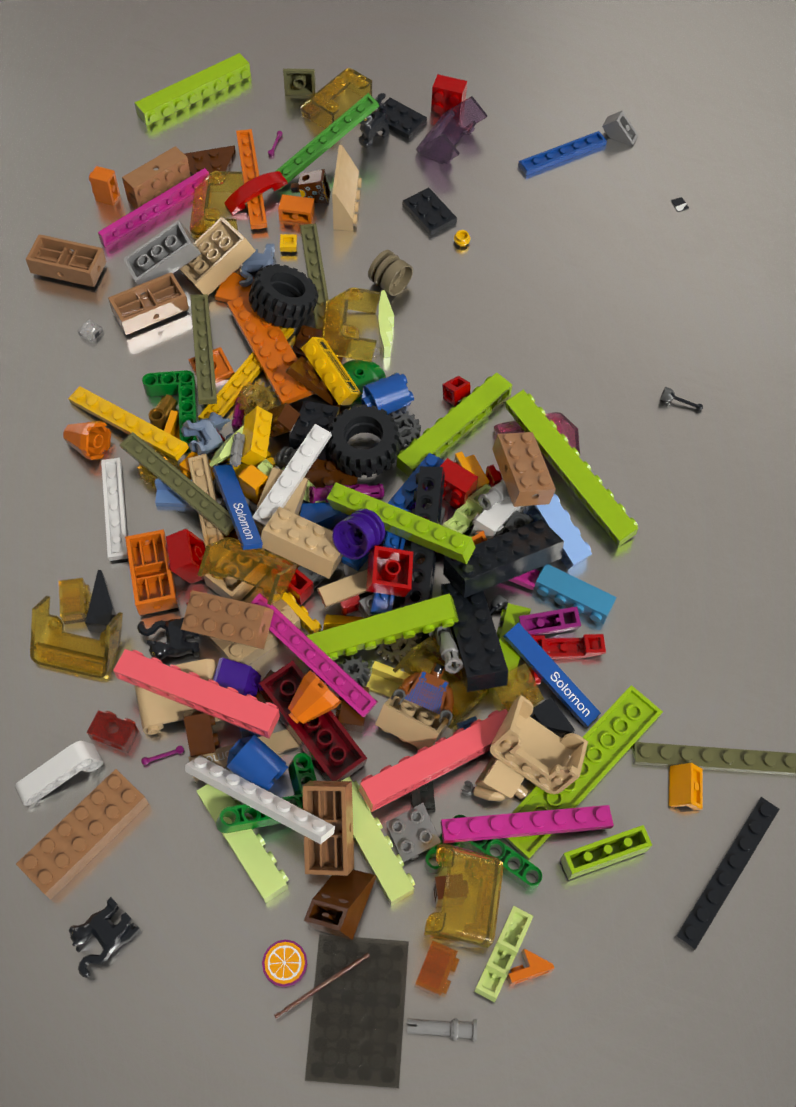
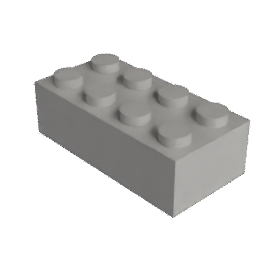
[123,220,201,285]

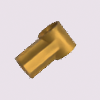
[148,395,178,431]

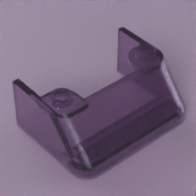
[416,96,488,164]

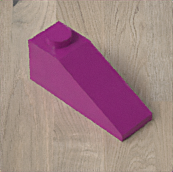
[519,607,581,636]

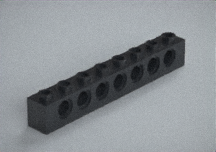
[401,466,445,608]

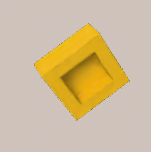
[280,234,297,252]

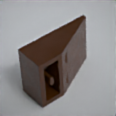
[304,870,376,940]

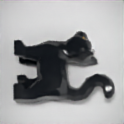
[359,93,389,148]
[137,618,200,660]
[69,897,141,978]

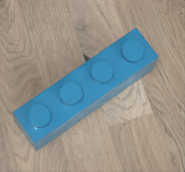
[534,564,617,624]

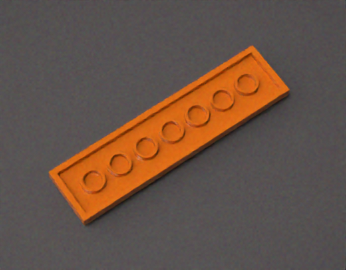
[227,294,315,404]

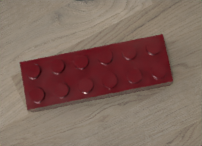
[259,660,367,781]

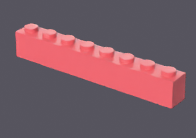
[113,649,280,739]
[359,709,508,812]

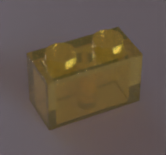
[59,578,90,624]

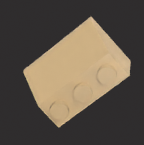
[375,696,449,750]

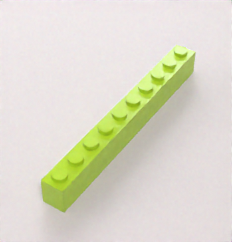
[506,389,638,547]

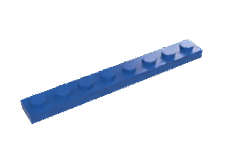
[341,453,445,571]

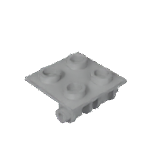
[386,803,441,862]

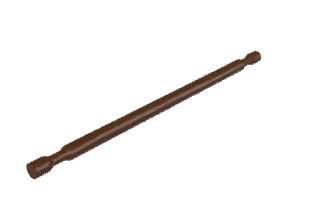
[274,952,370,1019]

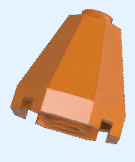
[63,421,111,460]
[288,670,342,724]

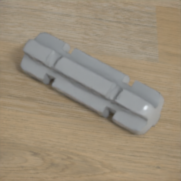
[229,432,245,467]

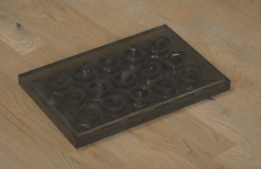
[305,934,409,1089]

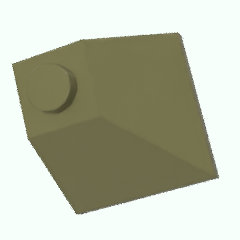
[283,68,316,96]

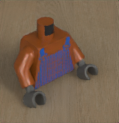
[391,663,454,725]

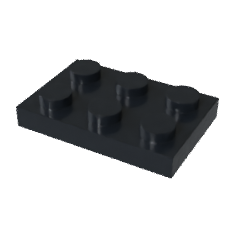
[377,97,427,140]
[402,187,457,236]

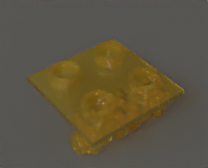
[494,663,544,712]

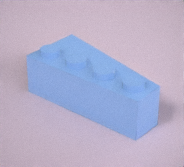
[523,494,592,570]

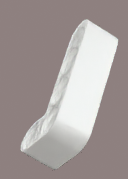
[15,741,103,806]

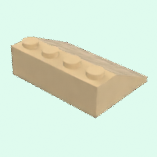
[332,145,362,231]
[179,217,256,295]
[207,585,301,665]

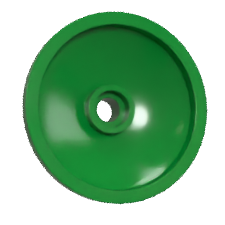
[343,359,386,404]

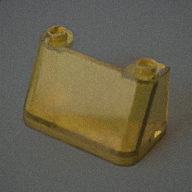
[424,844,503,948]

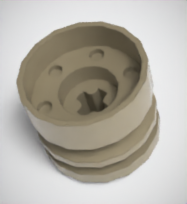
[368,250,413,296]

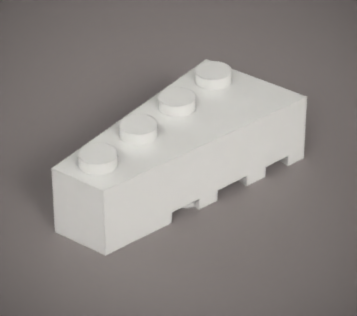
[471,496,524,540]

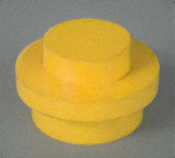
[454,230,470,246]

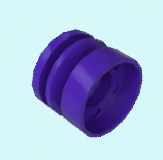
[332,509,385,559]

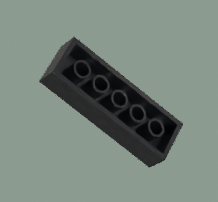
[443,519,564,598]
[441,583,508,692]

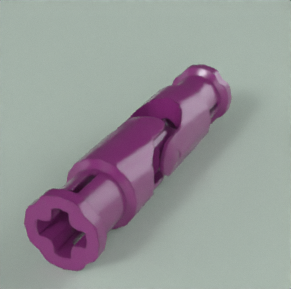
[308,483,384,503]

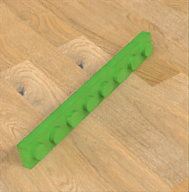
[276,93,379,189]

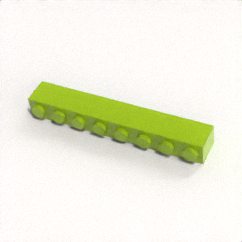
[134,53,251,126]
[396,372,512,477]
[327,483,476,564]
[300,593,459,666]

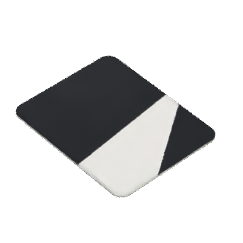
[671,197,689,211]

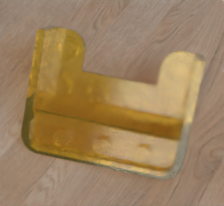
[300,68,372,129]

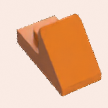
[507,949,554,986]

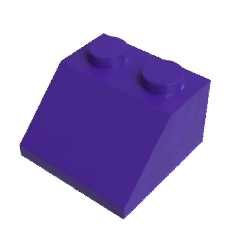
[213,658,261,697]

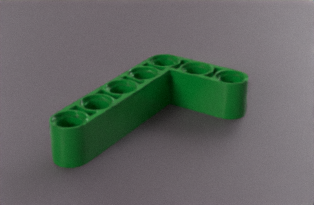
[142,370,199,453]
[216,753,317,833]
[425,815,542,890]

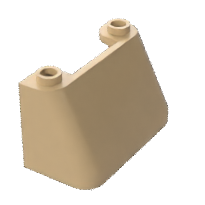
[134,659,221,735]
[490,695,588,794]

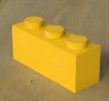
[241,406,273,467]

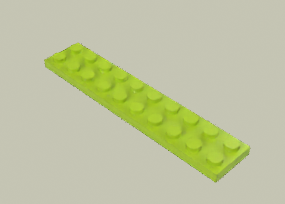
[505,685,663,860]

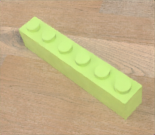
[342,776,415,906]
[196,784,289,903]

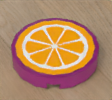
[262,940,308,988]

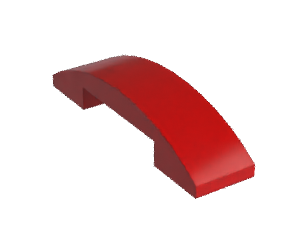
[224,171,288,215]
[532,634,606,660]

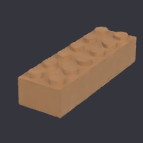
[16,769,149,900]

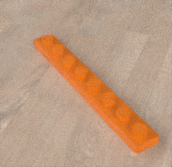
[236,129,267,230]

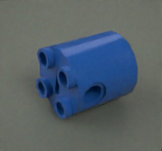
[361,372,414,415]
[227,735,288,791]

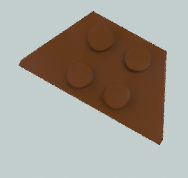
[184,145,236,178]
[286,357,342,408]

